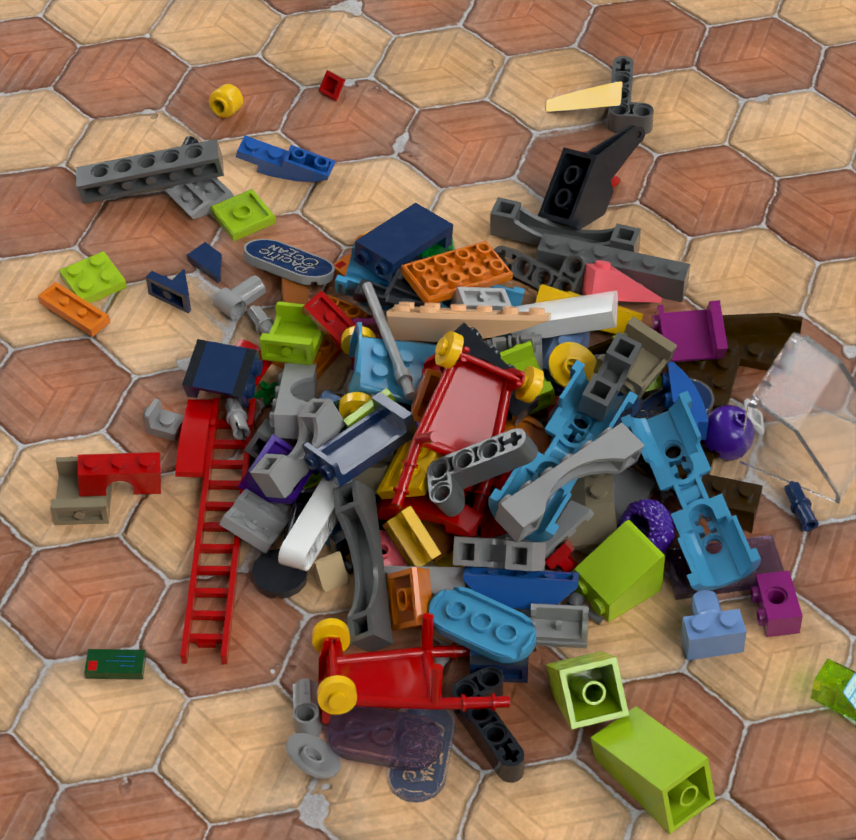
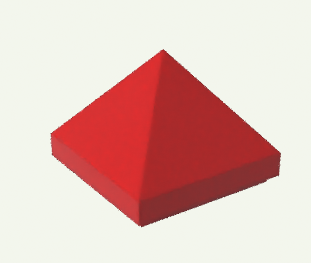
[318,70,346,101]

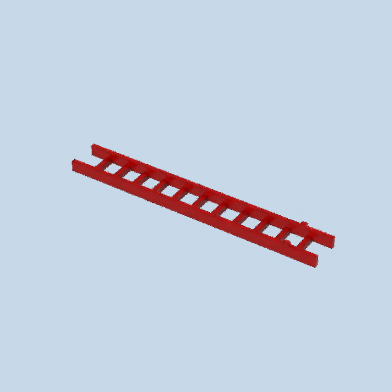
[180,398,257,664]

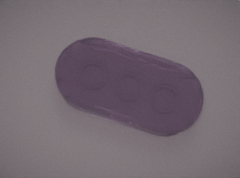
[327,706,443,771]

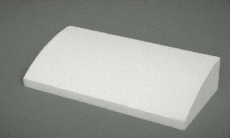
[511,290,618,338]

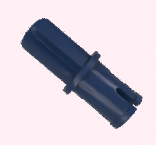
[784,481,819,532]

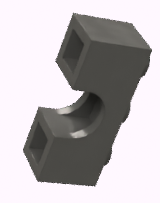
[578,332,642,422]

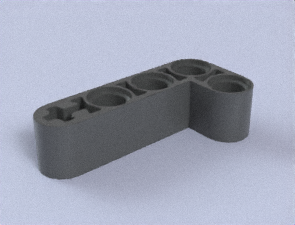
[608,56,654,134]
[494,246,593,295]
[427,428,538,517]

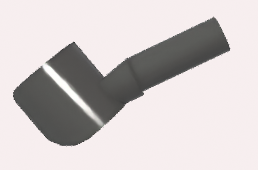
[567,592,604,624]

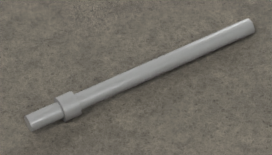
[362,282,416,400]

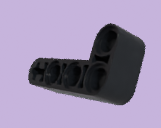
[452,667,524,783]

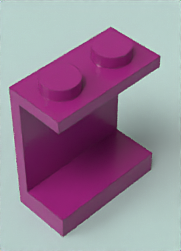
[651,300,728,362]

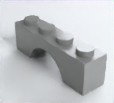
[270,363,317,439]
[250,398,345,498]

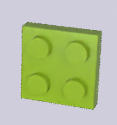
[59,251,127,303]

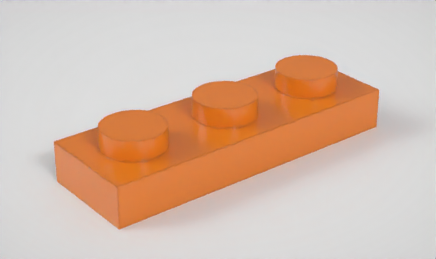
[38,282,110,337]

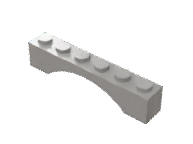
[495,423,645,543]

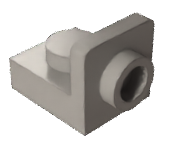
[143,398,184,442]

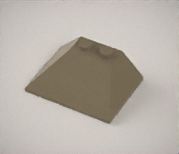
[554,473,618,550]

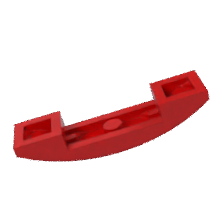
[376,492,483,538]

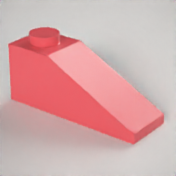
[582,260,662,303]

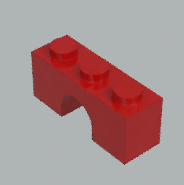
[78,452,161,496]

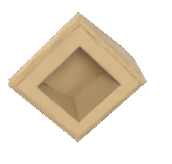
[314,551,348,592]

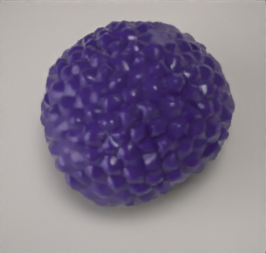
[617,499,676,553]

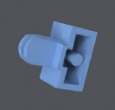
[681,590,746,660]

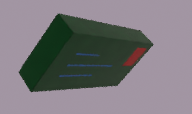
[84,649,146,679]

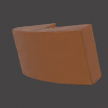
[281,277,309,304]

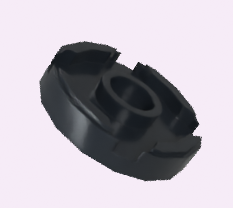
[252,549,308,598]

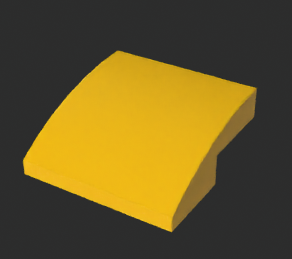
[382,506,441,566]

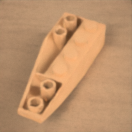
[387,302,551,342]

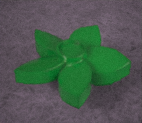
[253,381,278,408]

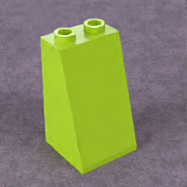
[591,706,715,834]

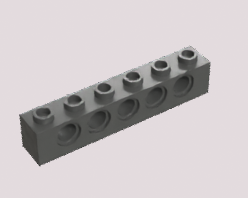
[76,139,224,204]

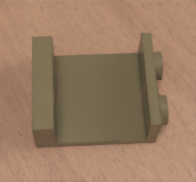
[50,456,113,525]

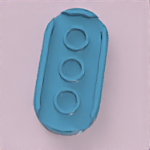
[428,587,536,663]

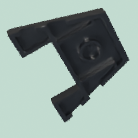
[352,256,428,307]

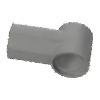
[213,275,266,320]
[292,678,322,737]

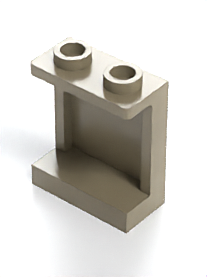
[593,317,677,401]

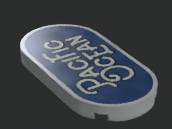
[243,239,335,285]

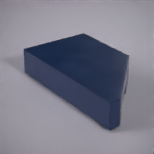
[187,242,222,283]

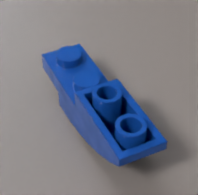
[236,135,336,182]
[662,362,708,440]

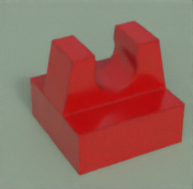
[545,539,578,572]

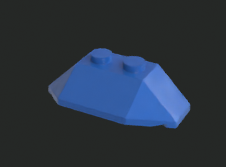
[463,566,579,615]

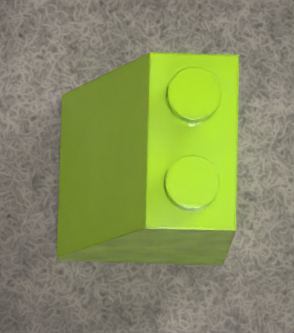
[574,520,665,623]
[545,651,629,729]

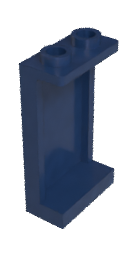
[354,203,454,283]
[302,392,417,487]

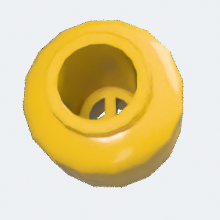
[209,84,243,118]

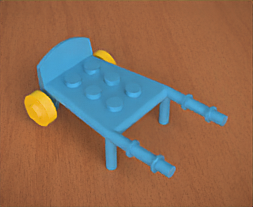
[339,322,437,419]

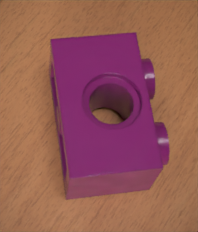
[750,571,803,637]

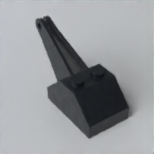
[538,124,645,230]

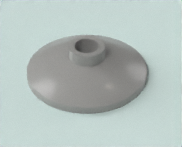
[286,733,341,779]

